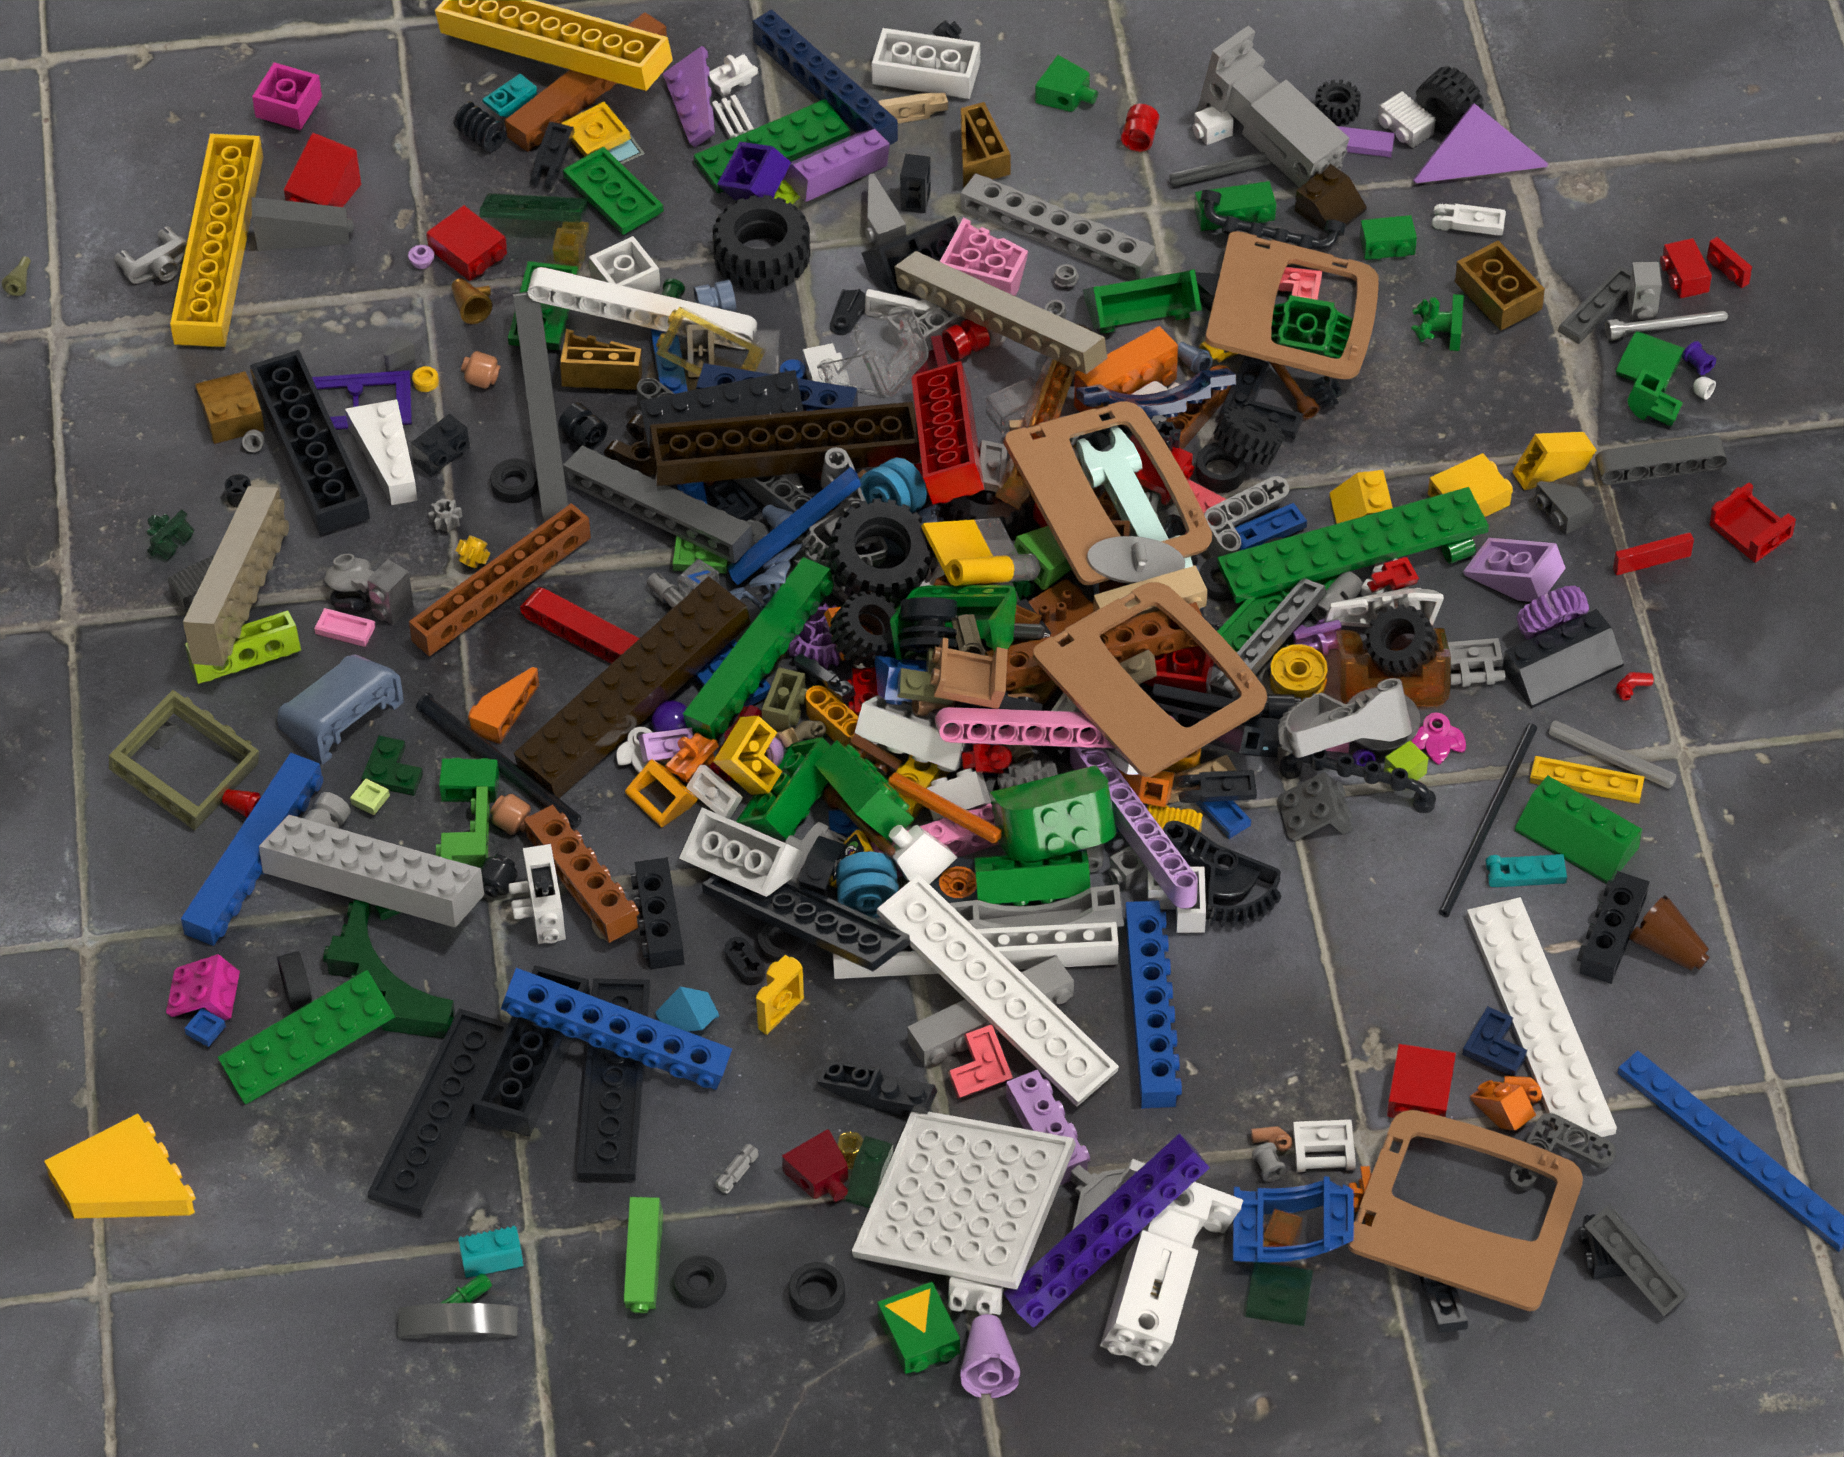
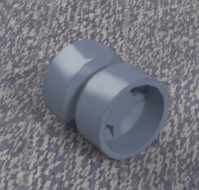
[693,280,736,312]

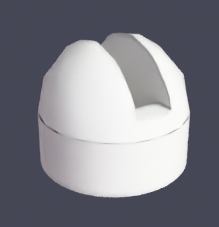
[1693,377,1716,400]

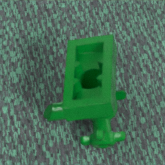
[1411,294,1463,351]

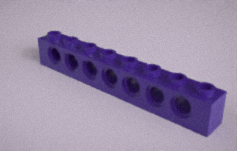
[1004,1133,1210,1328]

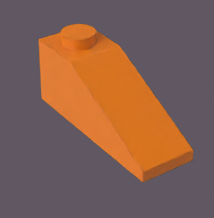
[468,667,539,744]

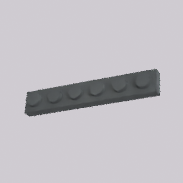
[1209,578,1327,699]

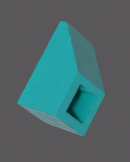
[482,74,537,117]

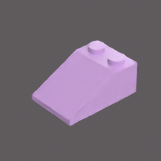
[1463,538,1566,602]

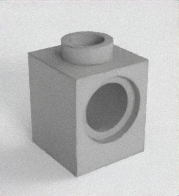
[1109,846,1148,892]

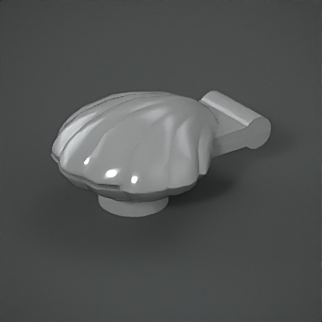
[324,554,374,592]

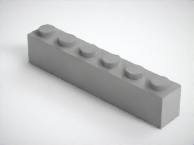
[907,956,1074,1067]

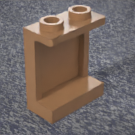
[930,638,1008,709]

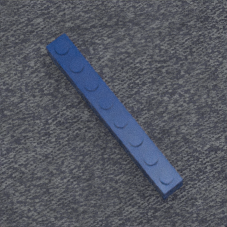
[181,753,323,946]

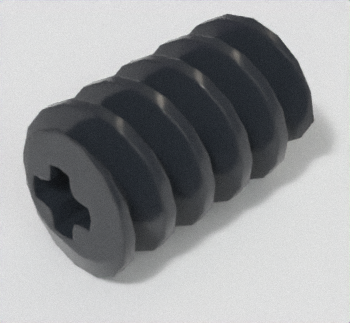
[453,101,507,152]

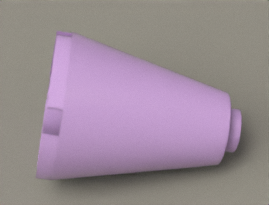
[960,1314,1020,1398]

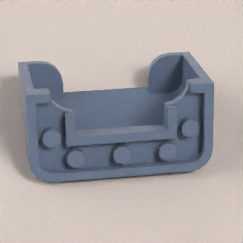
[277,654,404,765]

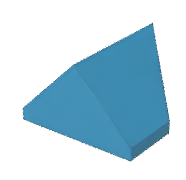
[655,986,719,1032]

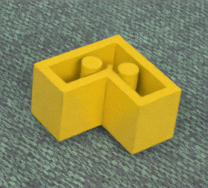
[713,716,783,795]

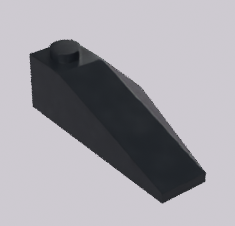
[861,215,959,296]

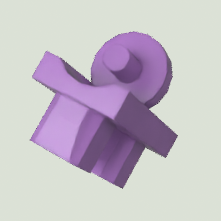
[1293,619,1343,657]

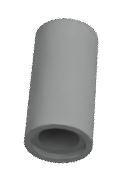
[1311,571,1363,621]

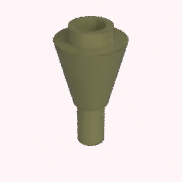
[2,256,31,296]

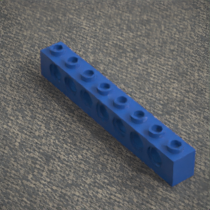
[1125,901,1182,1109]
[501,968,732,1090]

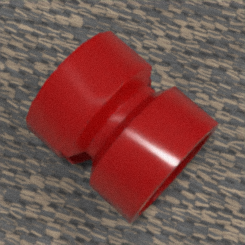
[1121,104,1160,152]
[942,319,990,361]

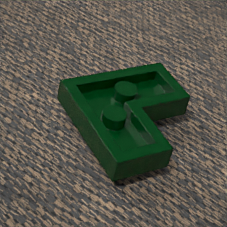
[361,736,423,796]

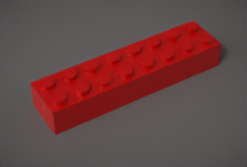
[911,361,984,504]

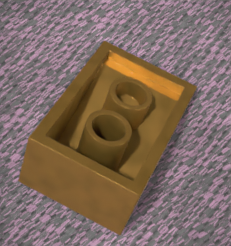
[195,371,265,444]

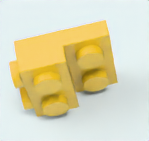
[756,955,804,1035]

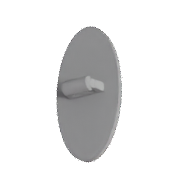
[1086,536,1185,584]

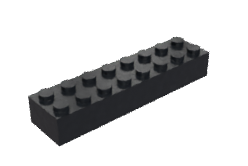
[250,350,370,535]

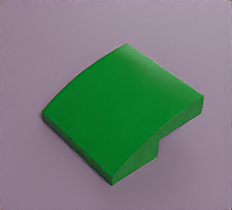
[1616,331,1685,392]

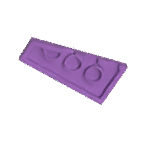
[663,46,715,147]

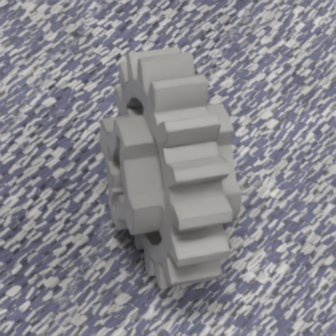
[997,758,1058,789]

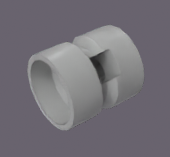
[304,792,351,829]

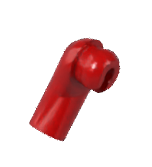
[1616,672,1654,700]

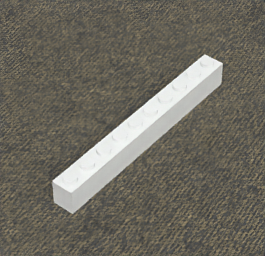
[833,922,1118,979]

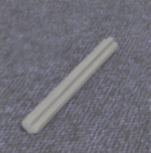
[1549,720,1676,789]

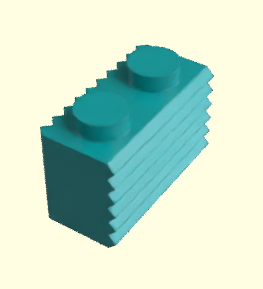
[458,1225,524,1278]

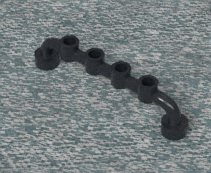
[1200,190,1346,250]
[1279,750,1436,813]

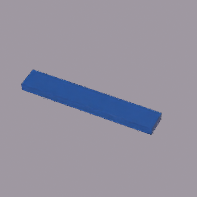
[727,467,862,585]

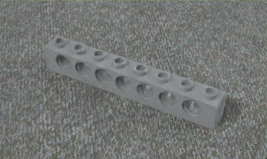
[961,173,1155,281]

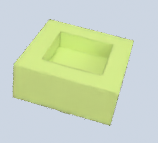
[350,779,390,815]

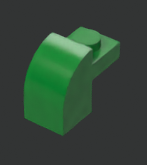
[1628,367,1683,426]

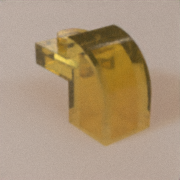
[553,220,590,265]

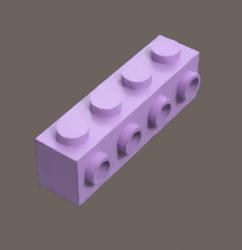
[1006,1070,1090,1185]

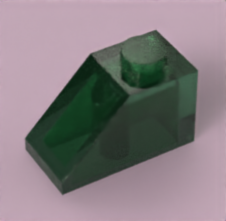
[846,1136,893,1208]

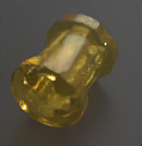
[838,1131,864,1169]

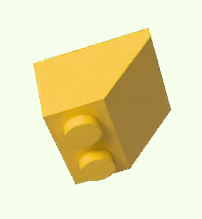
[1329,470,1393,524]

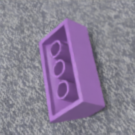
[783,129,890,202]

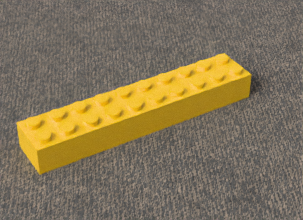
[435,0,673,91]
[170,134,263,347]

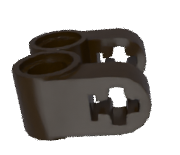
[604,414,654,477]

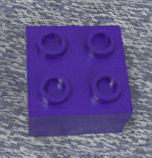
[717,142,791,201]

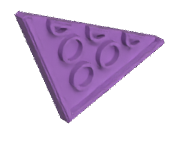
[1412,103,1548,183]

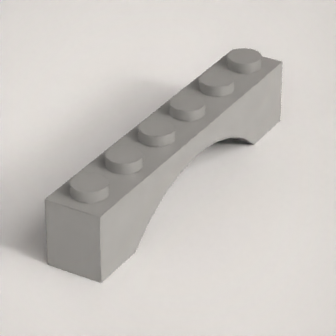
[950,884,1124,929]

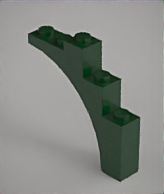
[323,899,455,1039]

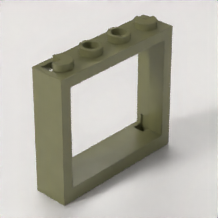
[109,690,259,831]

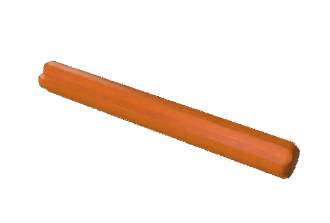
[888,772,1002,844]

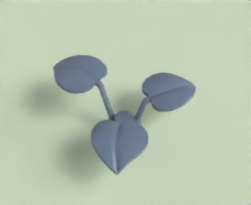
[729,543,803,611]

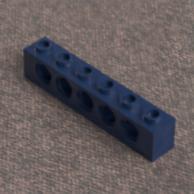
[696,363,858,411]

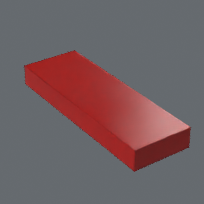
[1613,533,1694,576]

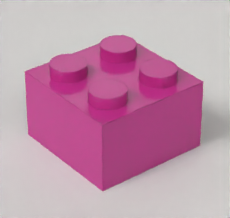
[252,63,322,130]

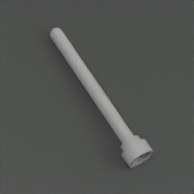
[1605,311,1728,341]

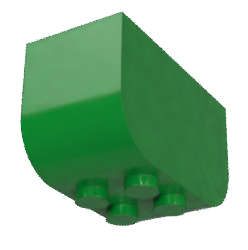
[989,765,1116,862]

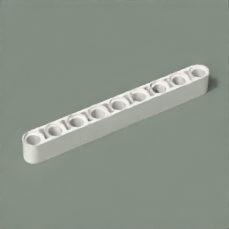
[528,267,757,350]

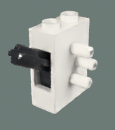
[509,844,566,944]

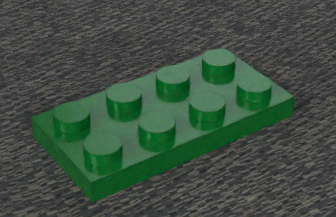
[563,147,664,235]
[508,261,579,350]

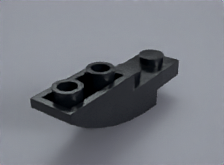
[817,1059,938,1116]

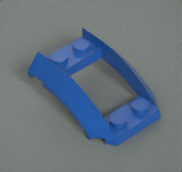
[1232,1177,1354,1262]

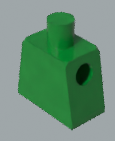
[1035,55,1098,112]

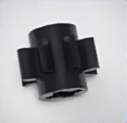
[932,20,962,40]
[1309,376,1342,409]
[1155,421,1181,451]

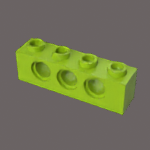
[185,611,301,684]

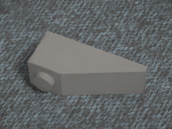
[865,173,906,246]

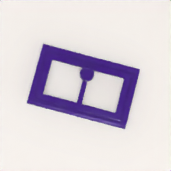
[312,370,412,430]

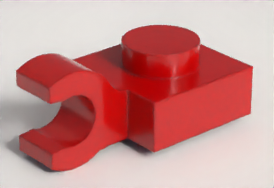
[1367,557,1419,593]

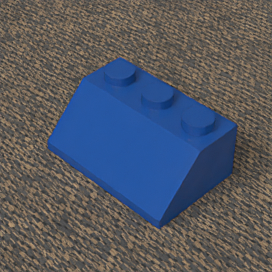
[875,656,926,705]

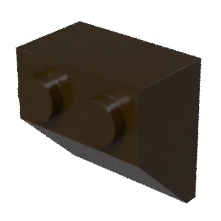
[1295,164,1367,234]

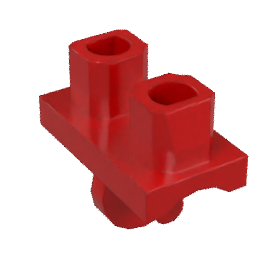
[962,744,1012,775]

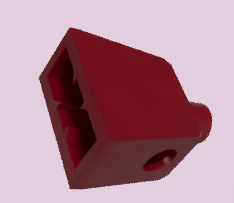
[782,1129,848,1201]

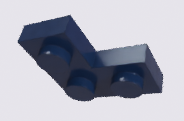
[1462,1006,1528,1076]

